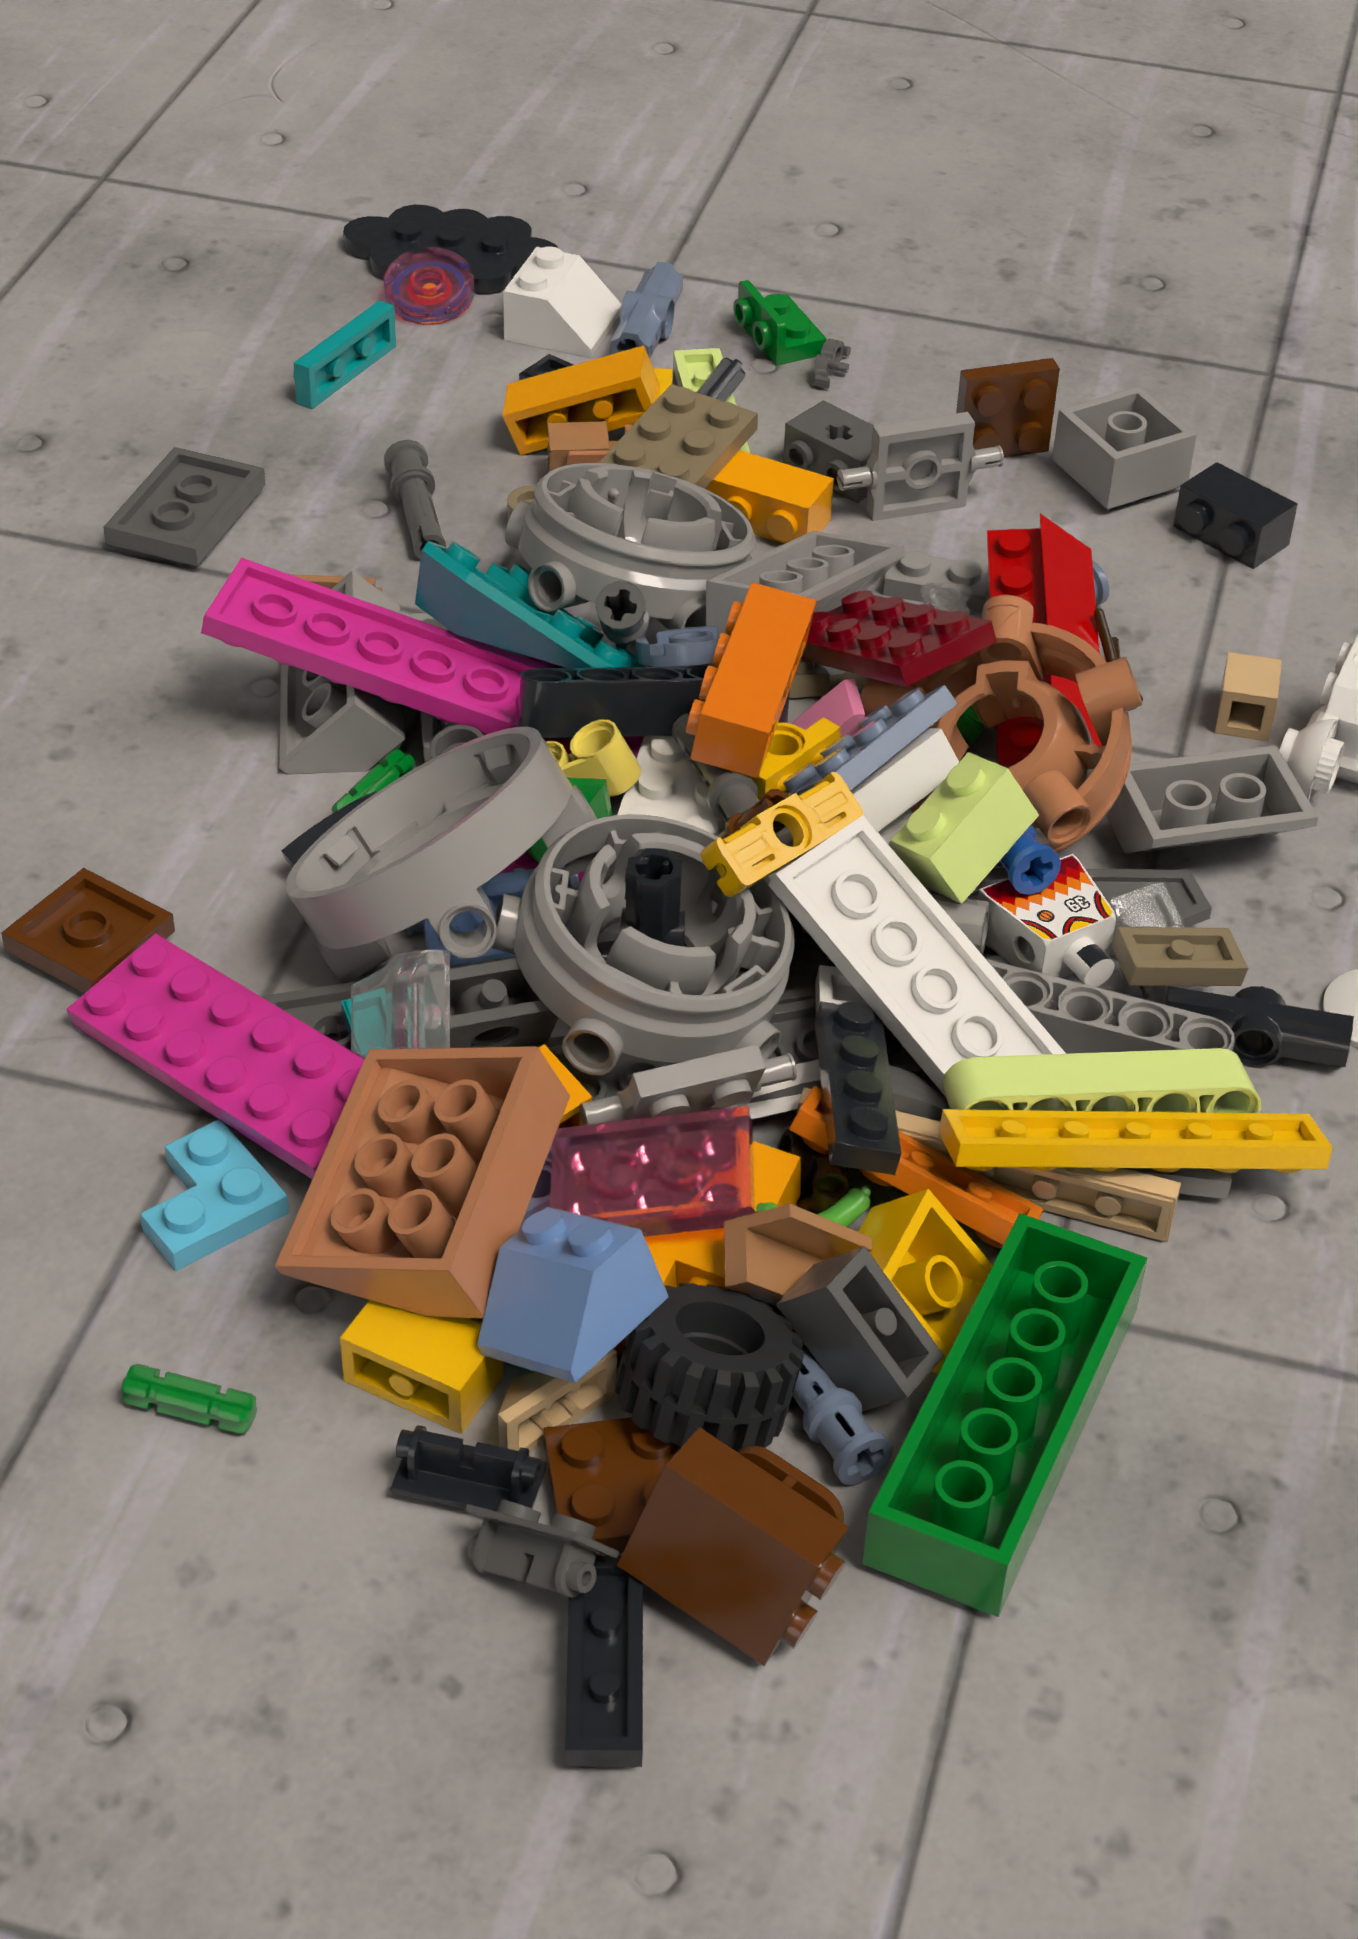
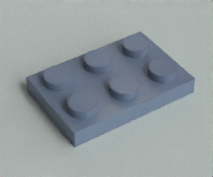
[783,685,958,796]

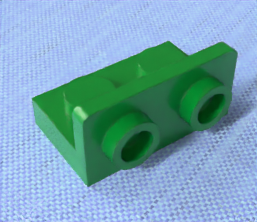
[733,280,827,366]

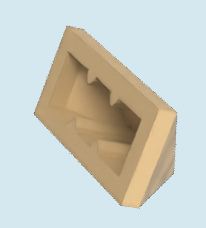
[498,1349,617,1452]

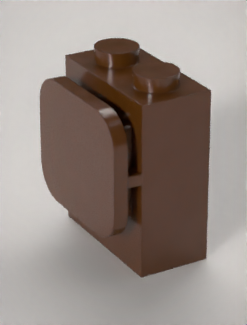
[617,1427,849,1666]

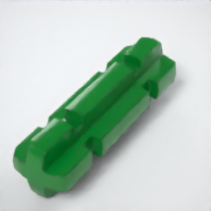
[332,749,415,813]
[121,1364,257,1434]

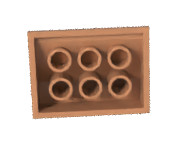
[275,1047,570,1318]

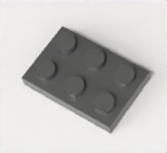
[103,447,266,566]

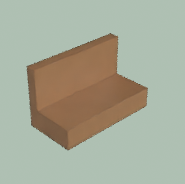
[724,1204,872,1306]

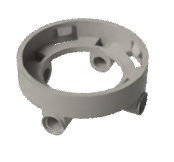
[285,727,597,983]

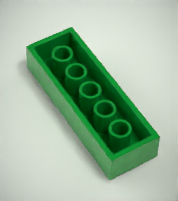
[862,1213,1148,1617]

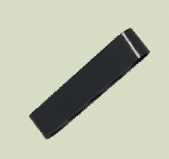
[518,666,790,738]

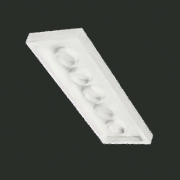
[768,815,1066,1095]

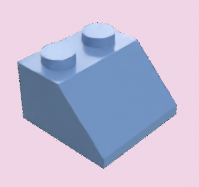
[477,1207,669,1383]

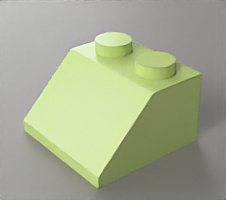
[888,752,1039,904]

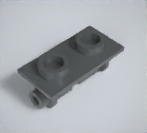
[465,1499,620,1598]

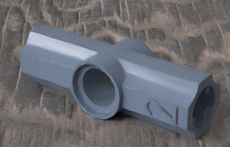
[611,262,683,359]

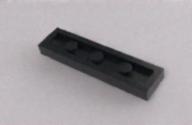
[815,1001,902,1175]

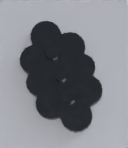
[343,204,558,294]

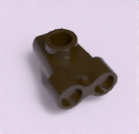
[776,1128,849,1214]

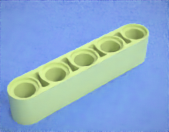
[942,1048,1261,1113]

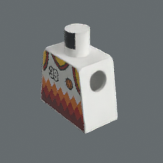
[978,854,1116,987]

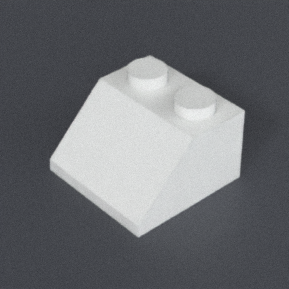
[503,247,622,358]

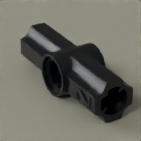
[620,848,686,947]
[1165,986,1354,1067]

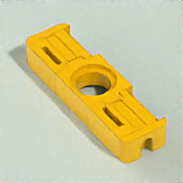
[700,772,863,897]

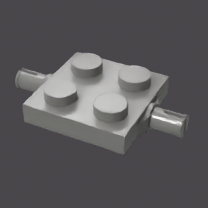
[837,412,1004,521]
[579,1044,797,1145]

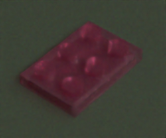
[550,1106,755,1237]

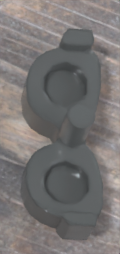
[813,338,851,389]

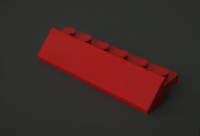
[987,513,1102,769]

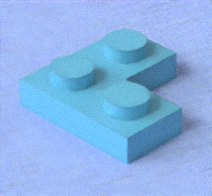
[140,1120,289,1271]

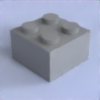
[1052,386,1197,509]

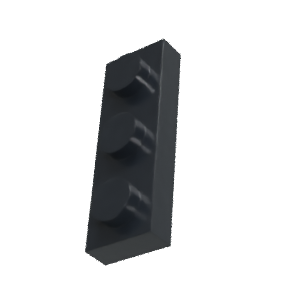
[565,1555,643,1767]

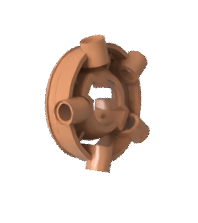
[860,595,1142,868]

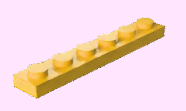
[939,1109,1333,1173]

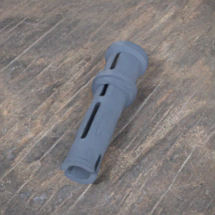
[767,1304,893,1485]

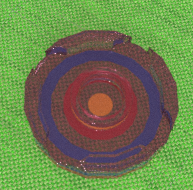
[384,247,475,325]

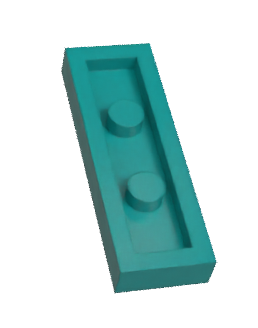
[293,300,396,410]

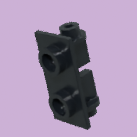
[390,1425,547,1511]

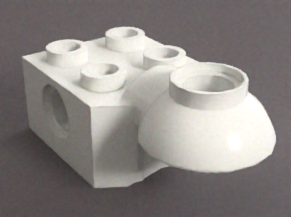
[1279,635,1358,805]

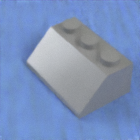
[1107,745,1318,854]

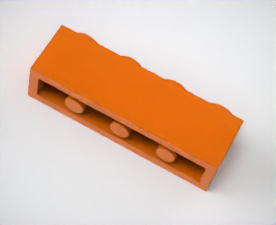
[686,582,817,778]

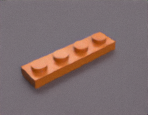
[789,1086,1044,1249]

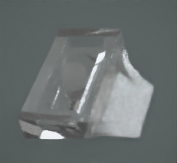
[351,950,450,1058]

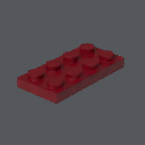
[801,590,997,687]

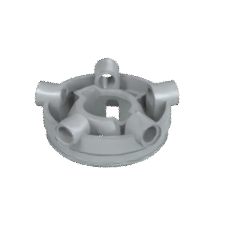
[505,463,756,630]
[491,814,794,1075]

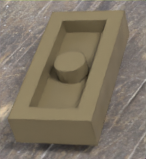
[1111,927,1249,987]

